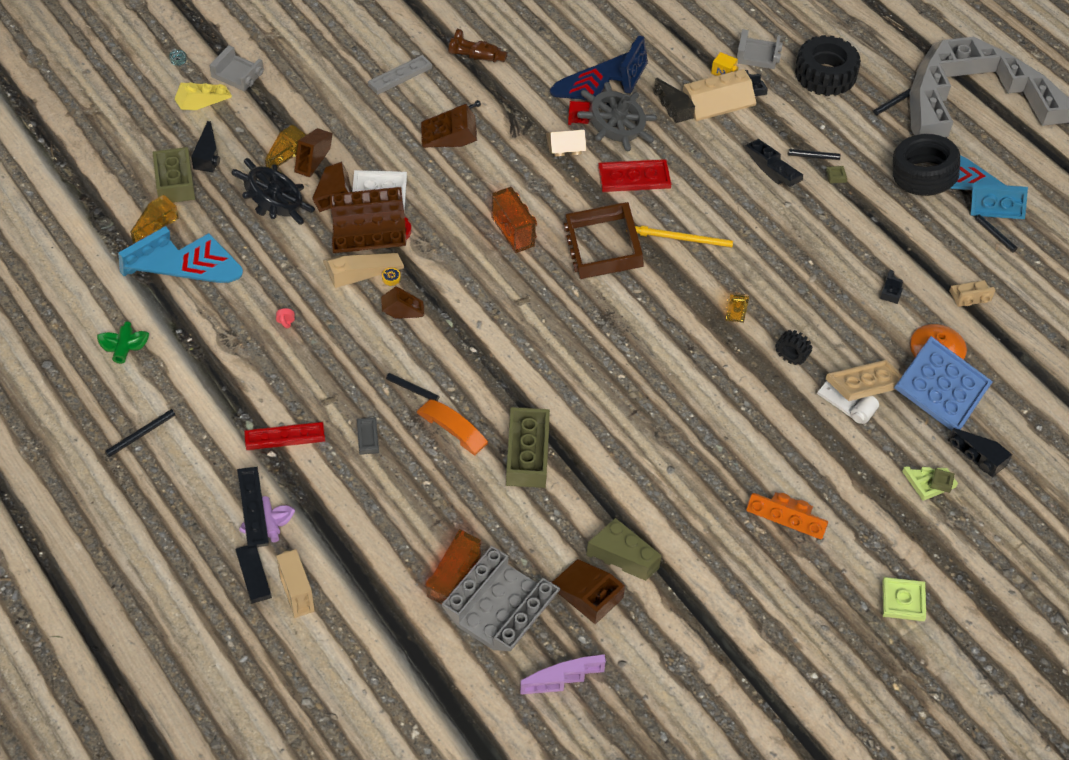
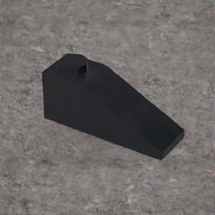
[191,121,220,173]

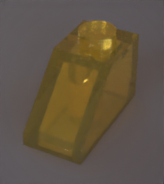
[726,292,749,323]

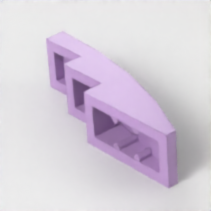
[520,654,606,694]

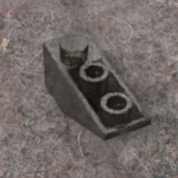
[653,78,695,124]

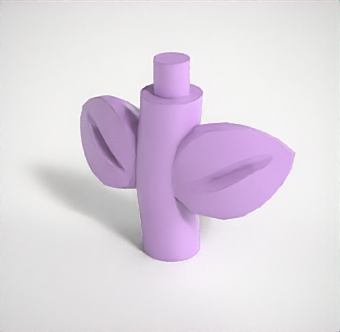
[239,496,295,542]

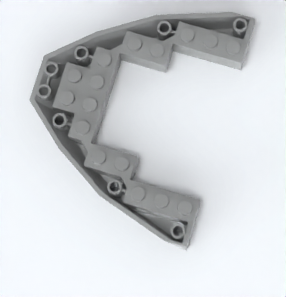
[910,37,1069,137]

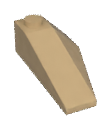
[323,253,404,288]

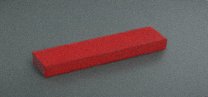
[244,422,325,450]

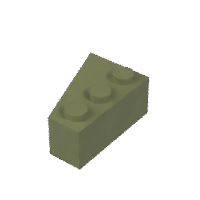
[586,518,662,581]

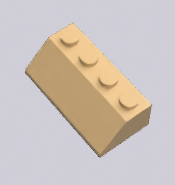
[682,69,756,121]

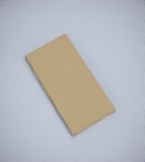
[826,360,902,401]

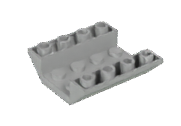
[442,546,560,651]

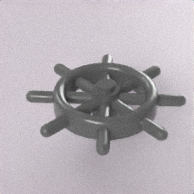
[577,82,657,152]

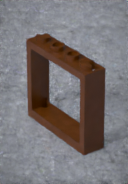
[563,202,644,279]

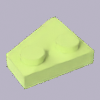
[902,466,958,501]

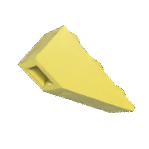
[174,82,232,110]

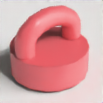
[276,308,295,329]

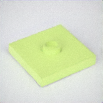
[882,577,926,621]

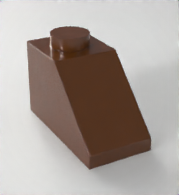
[381,286,424,319]

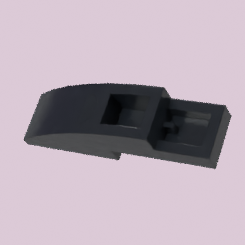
[745,139,803,187]

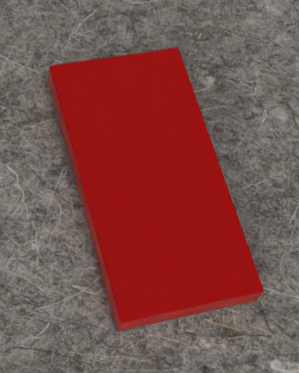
[598,159,672,192]

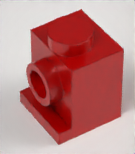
[568,101,590,125]

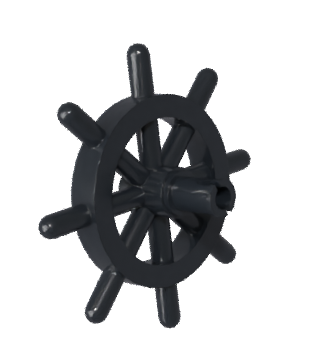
[231,158,315,225]

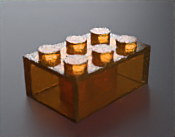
[491,187,537,253]

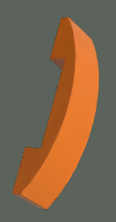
[417,399,488,456]

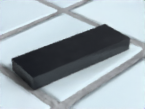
[235,546,272,604]

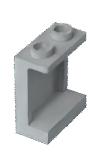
[737,29,783,69]
[210,45,264,92]

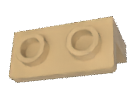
[950,280,996,307]

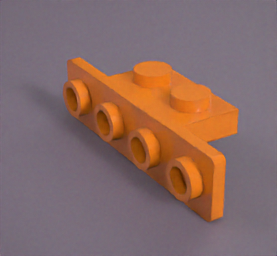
[746,492,828,539]

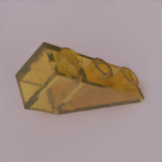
[130,195,179,244]

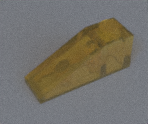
[265,124,306,168]

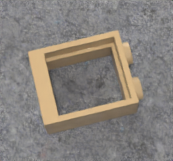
[276,549,315,618]

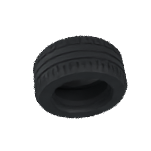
[893,134,960,196]

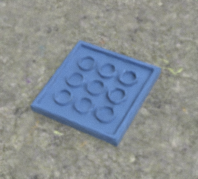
[894,336,993,431]

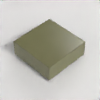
[826,166,847,184]
[930,468,955,493]

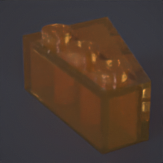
[425,529,481,605]

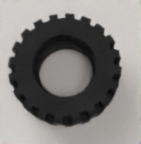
[795,35,861,96]

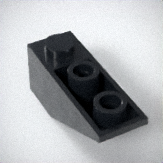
[948,428,1013,478]

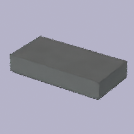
[357,417,379,455]

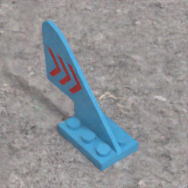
[950,155,1028,219]
[118,226,243,283]

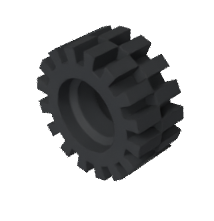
[775,330,813,365]

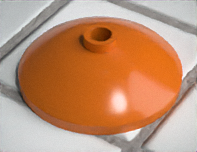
[910,324,967,360]

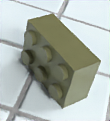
[152,147,195,204]

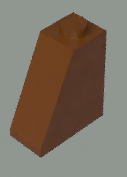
[294,128,333,177]
[312,162,351,212]

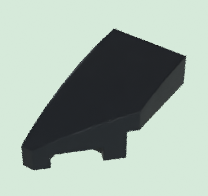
[745,70,768,96]
[880,270,903,304]

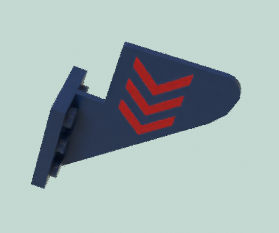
[550,36,648,100]

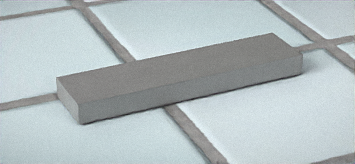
[368,55,432,95]

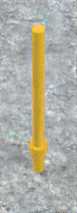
[626,225,733,248]

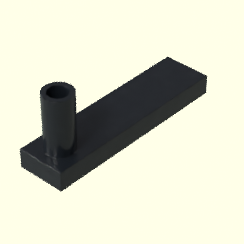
[237,466,269,549]

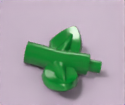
[97,322,149,364]

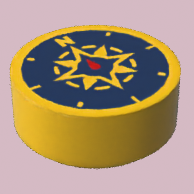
[382,268,401,286]

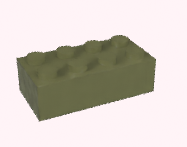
[506,407,550,488]

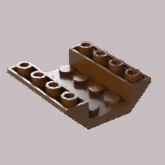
[330,187,407,253]

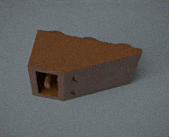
[421,104,477,148]
[551,559,625,625]

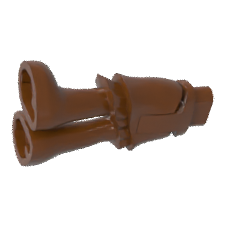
[448,28,508,62]

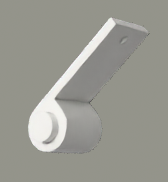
[817,381,879,424]

